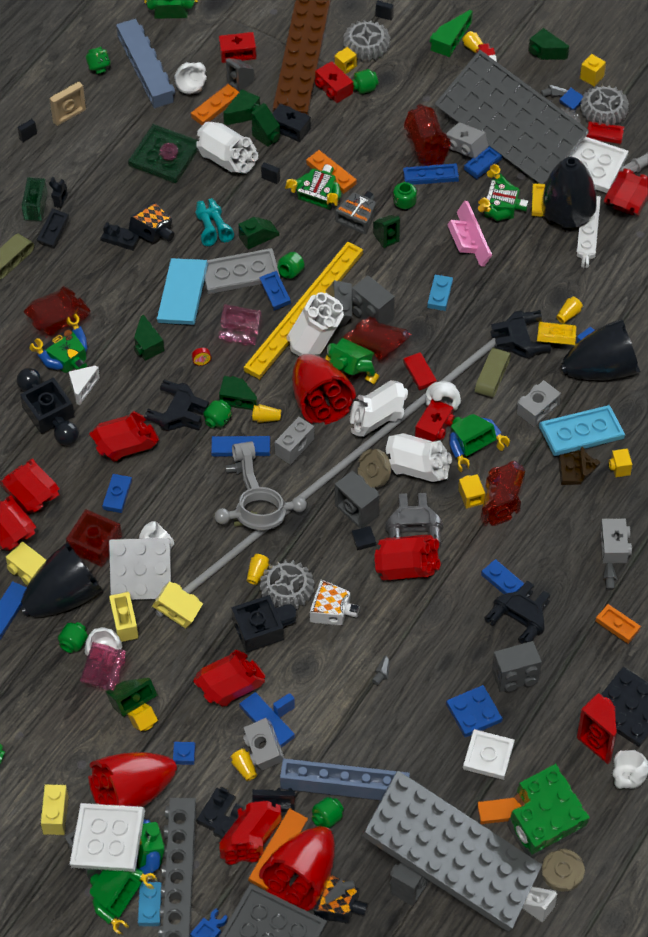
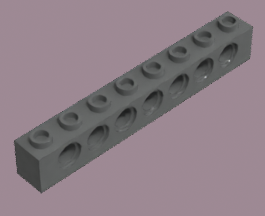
[159,798,196,937]

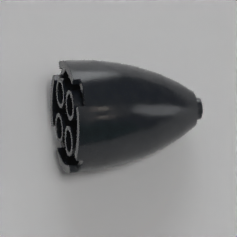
[542,157,597,228]
[561,318,641,380]
[20,542,103,618]

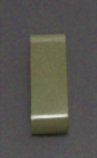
[0,233,34,279]
[475,347,511,398]

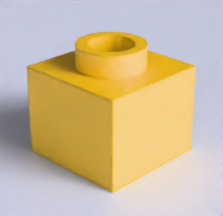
[335,47,357,74]
[609,448,632,478]
[127,703,158,731]

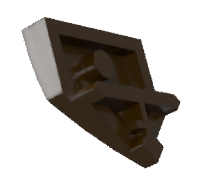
[558,447,601,485]

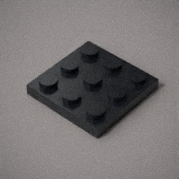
[601,666,648,748]

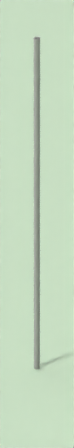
[155,338,496,617]

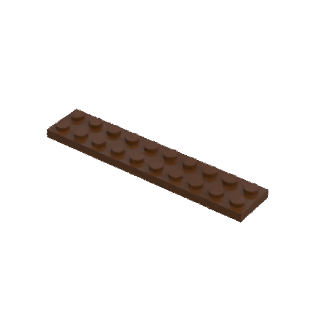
[273,0,331,115]

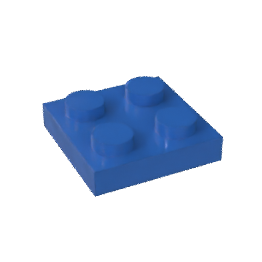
[446,685,502,738]

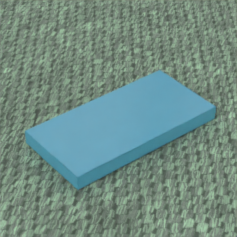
[157,258,208,325]
[539,405,625,456]

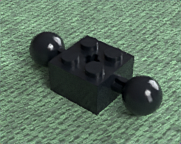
[17,368,79,446]

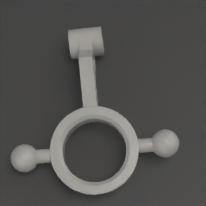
[215,441,307,530]

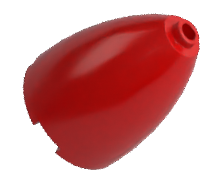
[292,354,356,425]
[88,752,177,807]
[259,826,335,911]

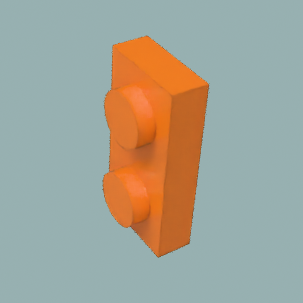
[595,604,641,644]

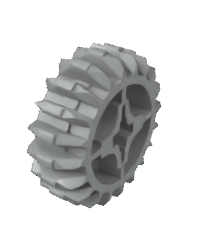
[343,20,390,61]
[580,84,629,125]
[260,559,314,610]

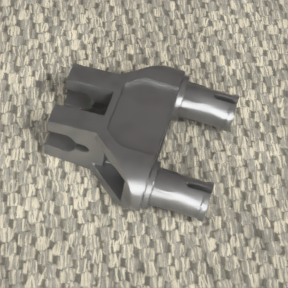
[385,493,443,546]

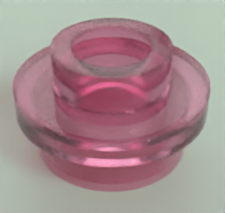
[160,143,178,160]

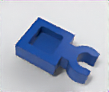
[190,909,227,937]

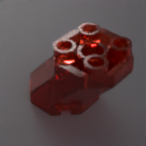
[404,104,451,166]
[23,286,91,336]
[342,316,412,361]
[481,460,526,526]

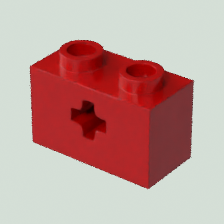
[219,32,256,63]
[315,61,353,103]
[415,399,455,442]

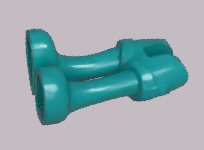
[195,198,234,246]

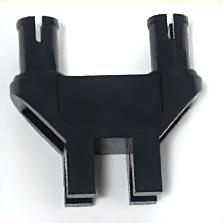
[490,310,551,358]
[144,379,209,431]
[484,581,550,644]

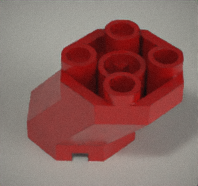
[603,168,648,216]
[89,411,159,462]
[0,458,60,514]
[0,495,36,551]
[374,535,441,580]
[193,649,265,707]
[219,801,281,865]

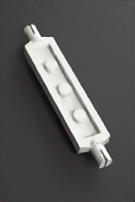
[577,188,601,268]

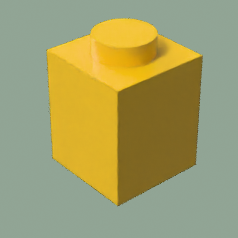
[580,54,606,86]
[458,474,485,509]

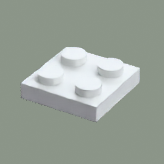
[463,729,514,780]

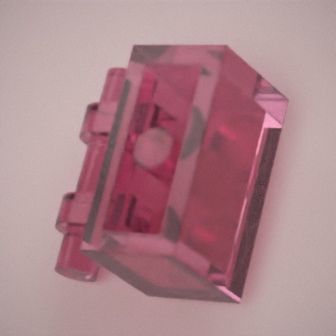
[218,304,262,345]
[80,642,126,691]

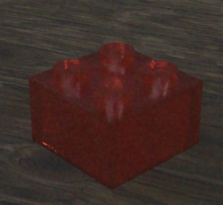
[66,509,122,567]

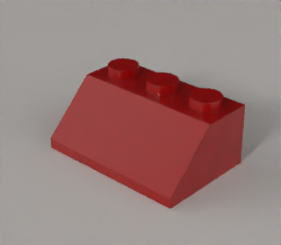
[577,693,616,764]

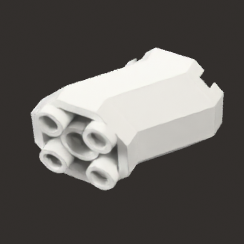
[196,122,258,173]
[287,292,344,356]
[350,380,408,436]
[386,433,452,482]

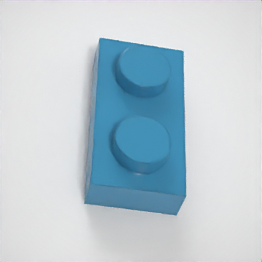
[427,275,453,311]
[138,882,162,926]

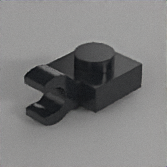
[49,177,68,208]
[213,803,244,839]

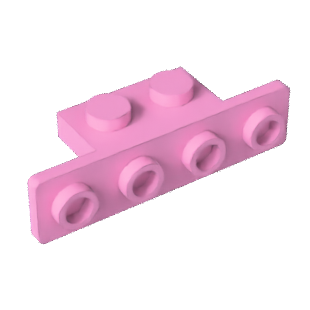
[447,201,492,267]

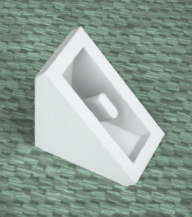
[69,366,100,405]
[522,887,557,922]

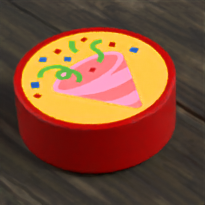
[191,348,211,366]

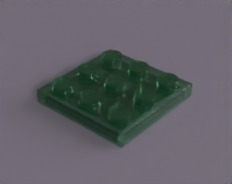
[128,124,199,183]

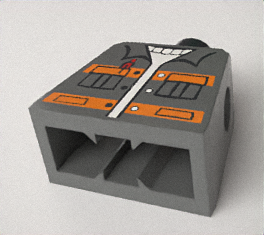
[336,191,376,235]

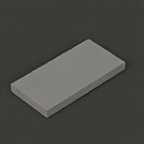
[204,248,280,294]

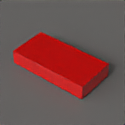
[586,121,624,144]
[403,352,437,390]

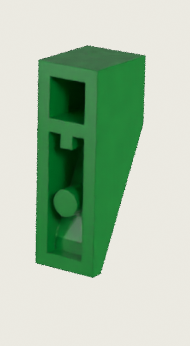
[430,10,473,57]

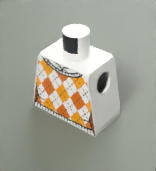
[310,580,360,625]

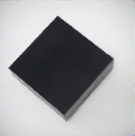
[375,0,394,21]
[17,119,37,142]
[261,162,280,184]
[352,526,376,550]

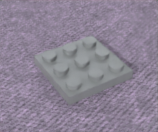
[109,538,171,600]

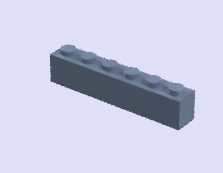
[116,19,175,108]
[280,759,410,800]

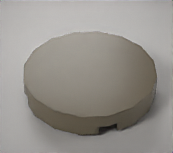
[358,449,391,488]
[541,849,585,892]

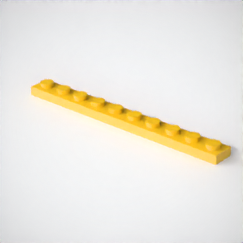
[244,242,363,380]

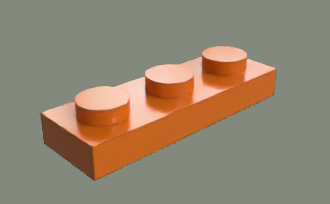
[191,84,239,125]
[306,150,357,194]

